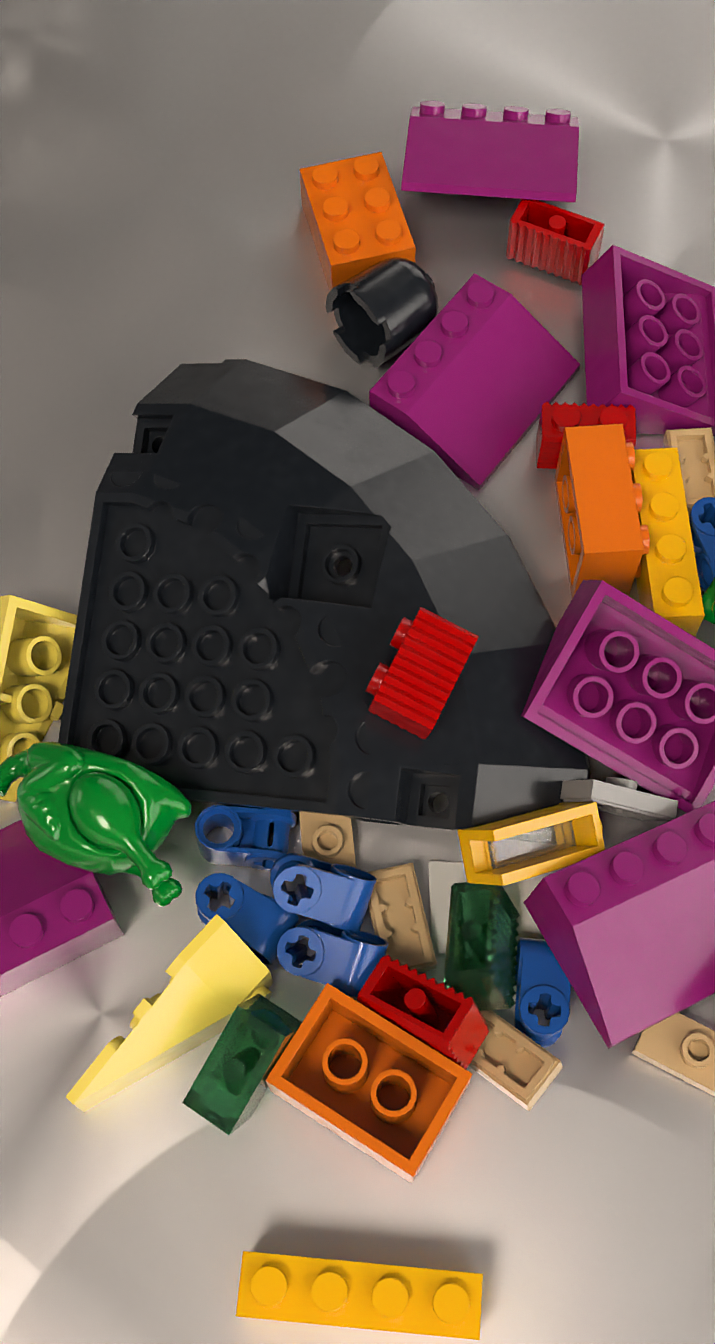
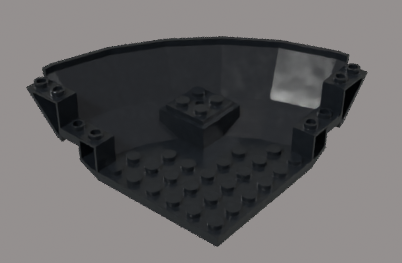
[58,359,591,844]

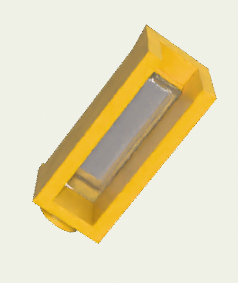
[457,802,605,886]

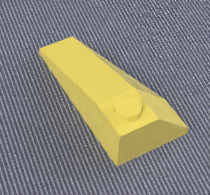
[0,595,77,802]
[66,914,273,1112]

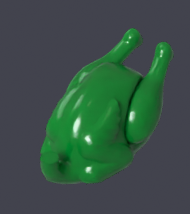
[0,742,191,907]

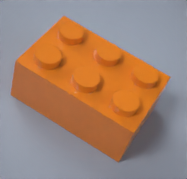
[299,152,416,291]
[554,424,650,598]
[265,983,473,1184]

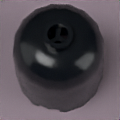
[325,257,439,368]

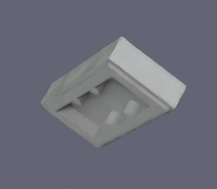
[560,777,678,821]

